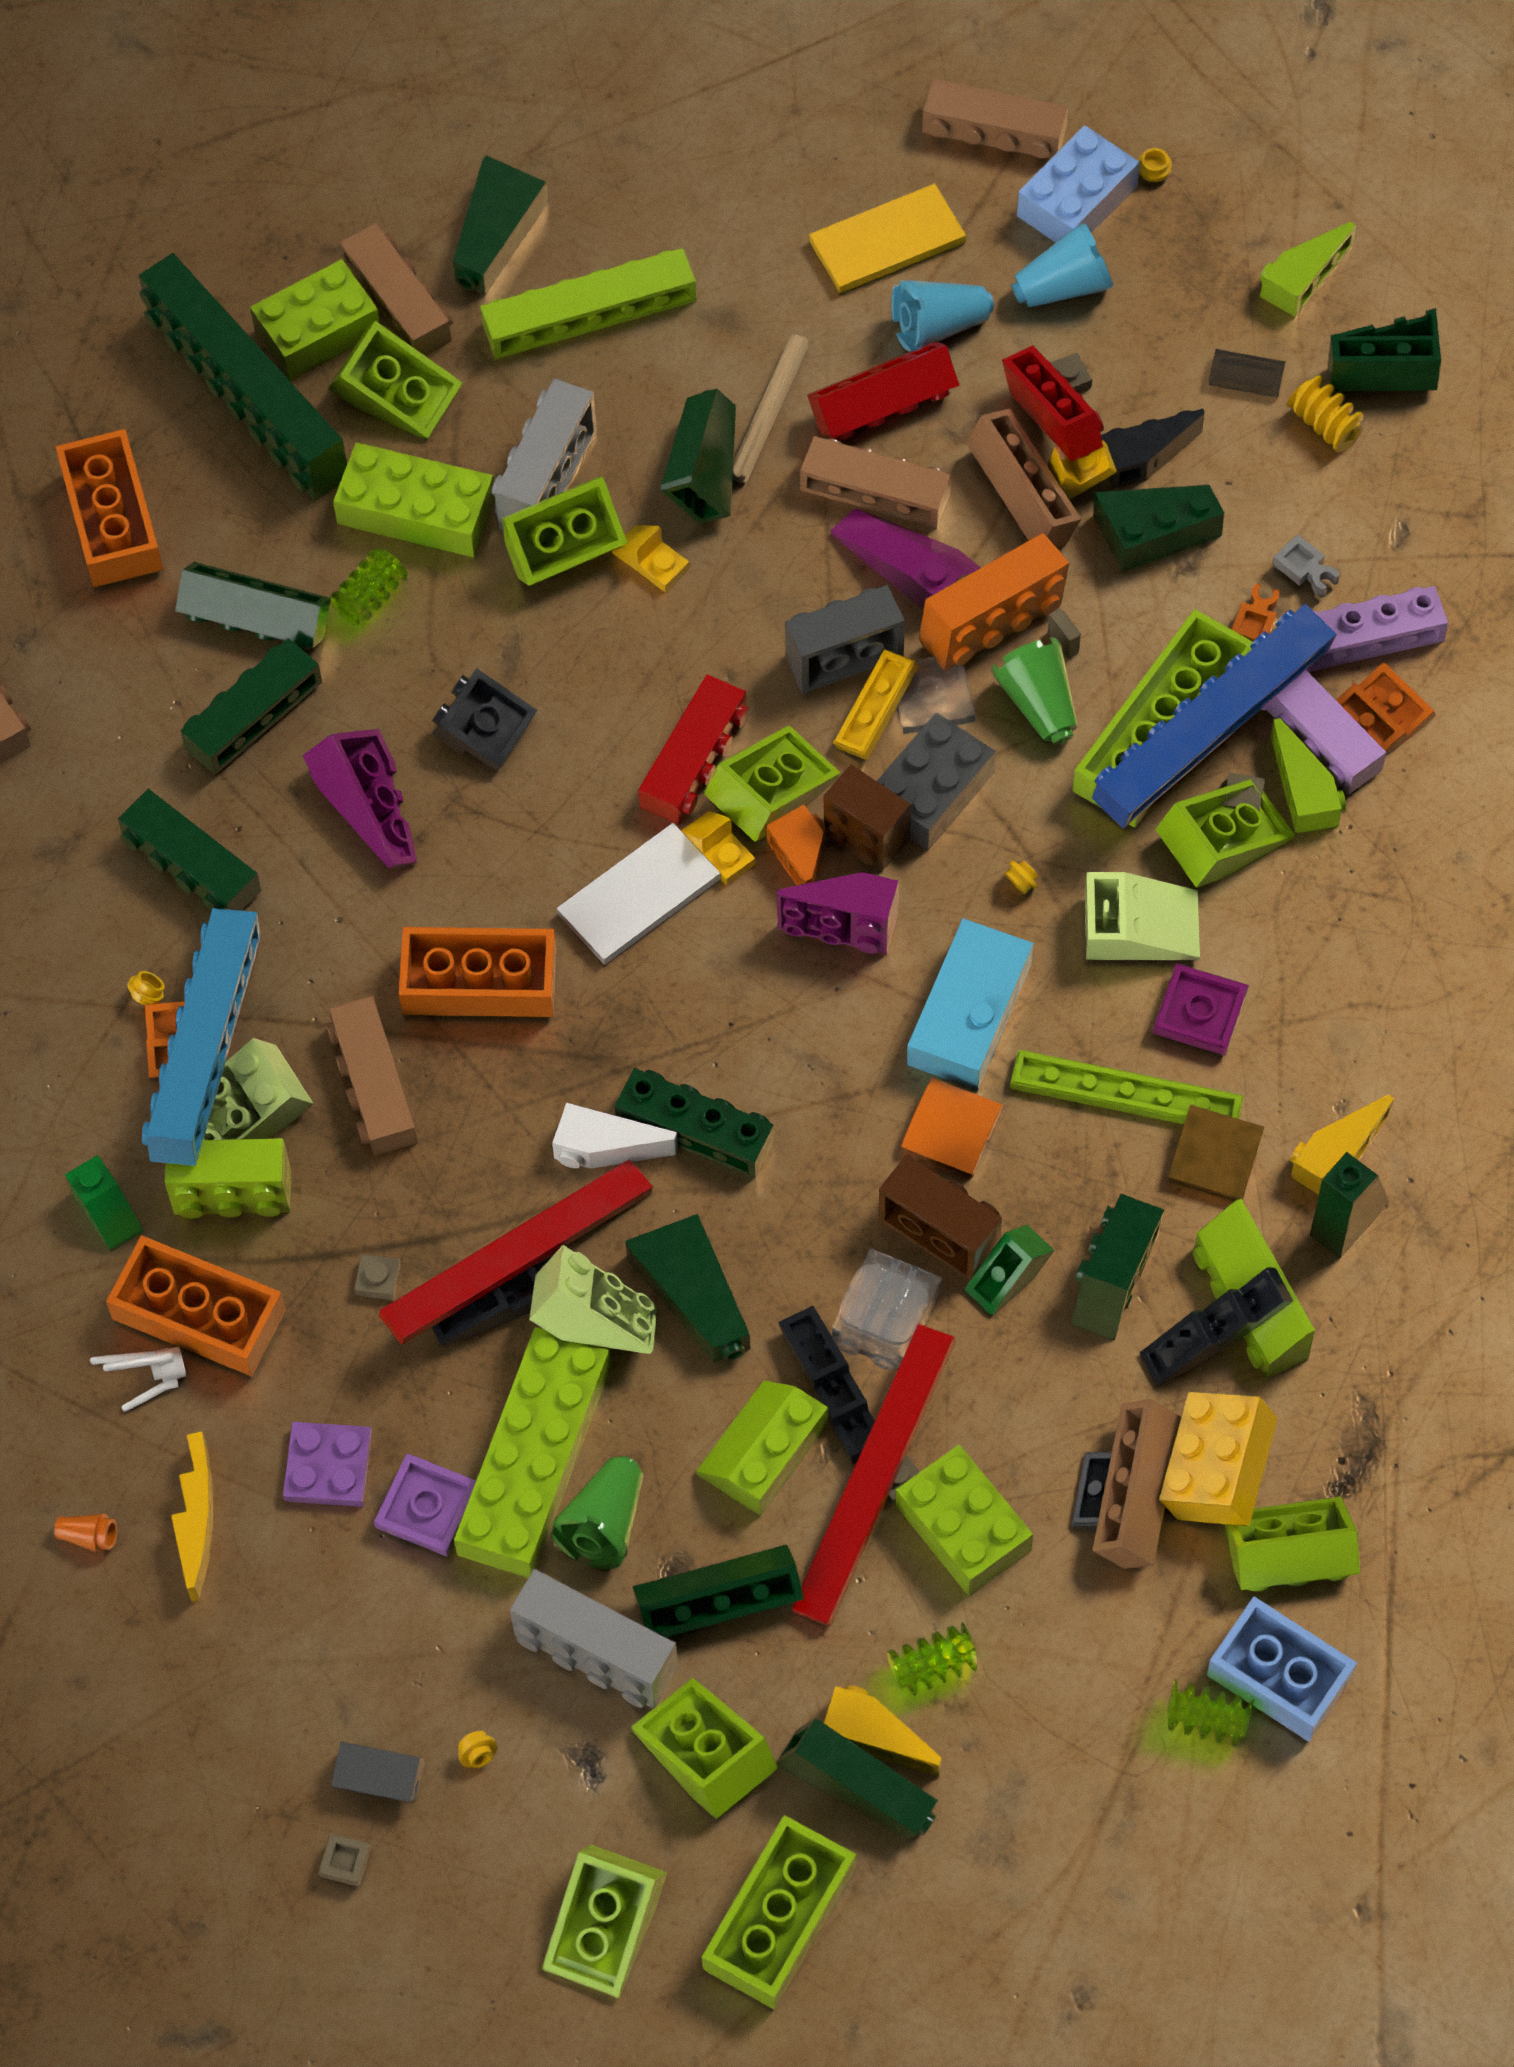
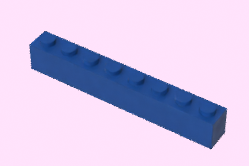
[1092,604,1337,829]

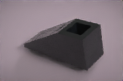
[1101,408,1205,489]

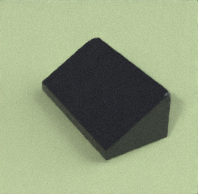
[1071,1452,1112,1532]

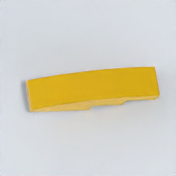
[171,1431,213,1602]

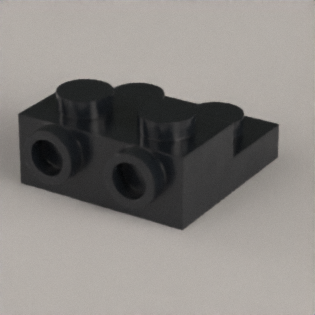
[432,668,538,771]

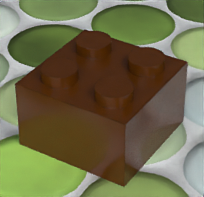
[823,764,911,871]

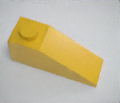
[1290,1094,1395,1194]
[824,1685,942,1777]

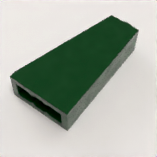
[453,155,548,295]
[661,388,736,525]
[1310,1152,1389,1258]
[625,1214,751,1363]
[776,1718,938,1840]

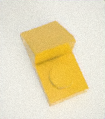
[1047,440,1117,500]
[612,525,690,593]
[681,811,756,886]

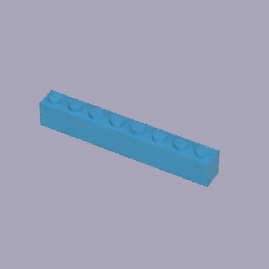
[142,908,261,1166]

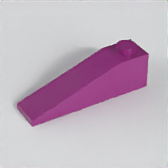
[831,508,981,610]
[302,729,418,868]

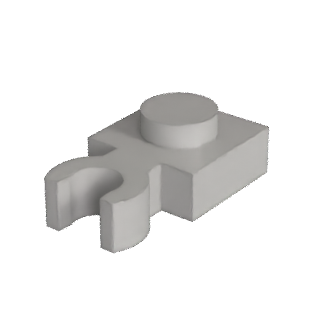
[1272,534,1340,597]

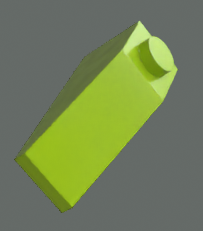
[1259,221,1356,317]
[1270,718,1346,834]

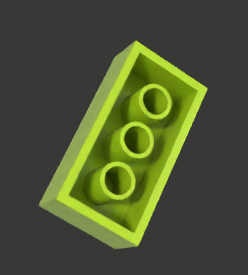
[333,442,495,557]
[702,1815,856,2010]

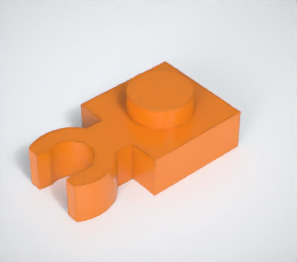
[1231,583,1279,641]

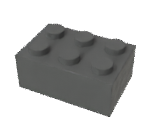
[785,585,905,694]
[877,712,996,851]

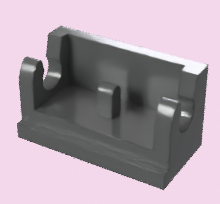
[331,1742,425,1803]

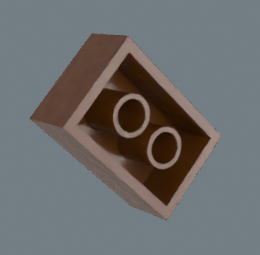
[878,1154,1002,1281]

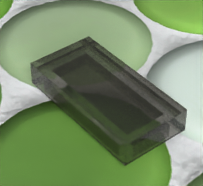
[1208,349,1286,398]

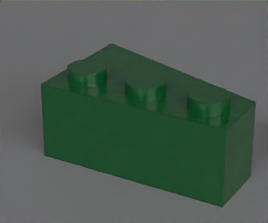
[1328,308,1441,391]
[1093,484,1225,572]
[1071,1194,1165,1340]

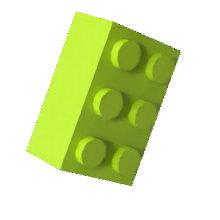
[250,259,380,380]
[165,1138,291,1218]
[895,1444,1033,1596]

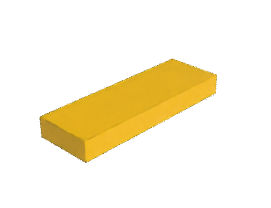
[833,649,919,761]

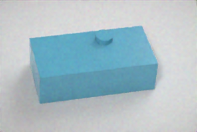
[907,918,1034,1090]

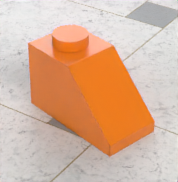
[766,804,826,886]

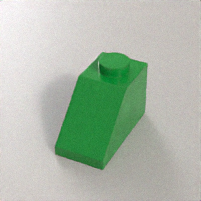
[65,1155,144,1252]
[964,1225,1055,1316]

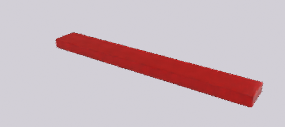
[379,1159,653,1345]
[792,1324,956,1627]

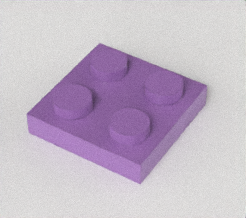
[283,1422,372,1507]
[374,1453,476,1557]

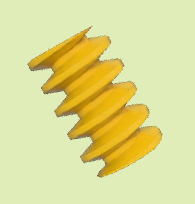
[1286,375,1364,453]

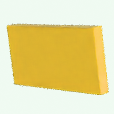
[809,183,966,294]

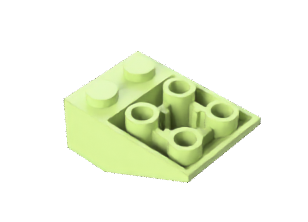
[1085,872,1200,960]
[204,1038,314,1140]
[529,1245,657,1354]

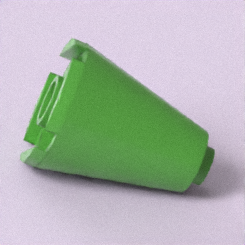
[991,637,1078,745]
[551,1456,643,1570]

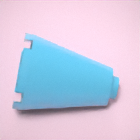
[1011,223,1113,307]
[891,280,994,352]

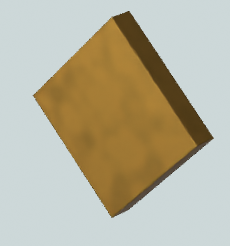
[1168,1105,1265,1200]

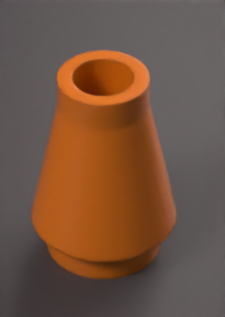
[54,1513,117,1553]

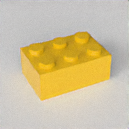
[1159,1392,1278,1526]

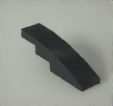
[432,1247,570,1347]
[1139,1268,1293,1386]
[778,1306,875,1465]

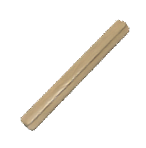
[732,334,808,484]

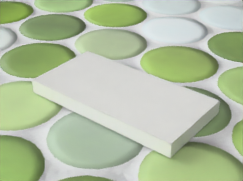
[557,823,721,965]

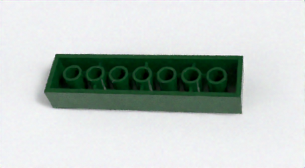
[139,253,347,501]

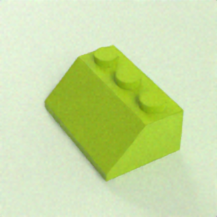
[502,476,628,586]
[695,1380,828,1517]
[1225,1497,1360,1591]

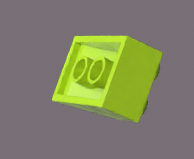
[328,321,463,440]
[704,725,841,843]
[1155,779,1295,888]
[631,1677,778,1819]
[542,1844,667,1998]

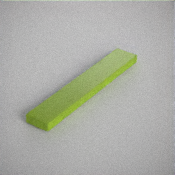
[1010,1049,1244,1124]

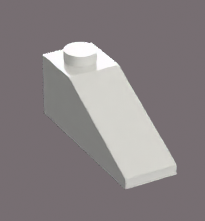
[552,1103,678,1169]

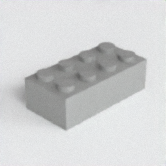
[492,378,597,532]
[510,1569,678,1709]

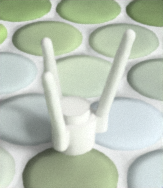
[90,1346,186,1412]

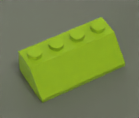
[1192,1199,1315,1379]

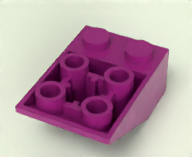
[777,872,899,954]

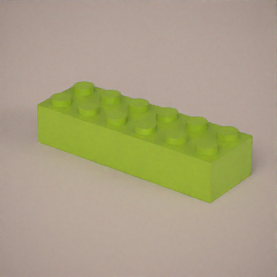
[1073,609,1253,828]
[454,1327,611,1578]

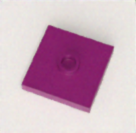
[1153,963,1249,1056]

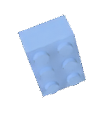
[1017,125,1139,243]
[1207,1597,1357,1742]

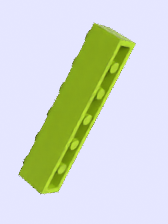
[480,248,697,359]

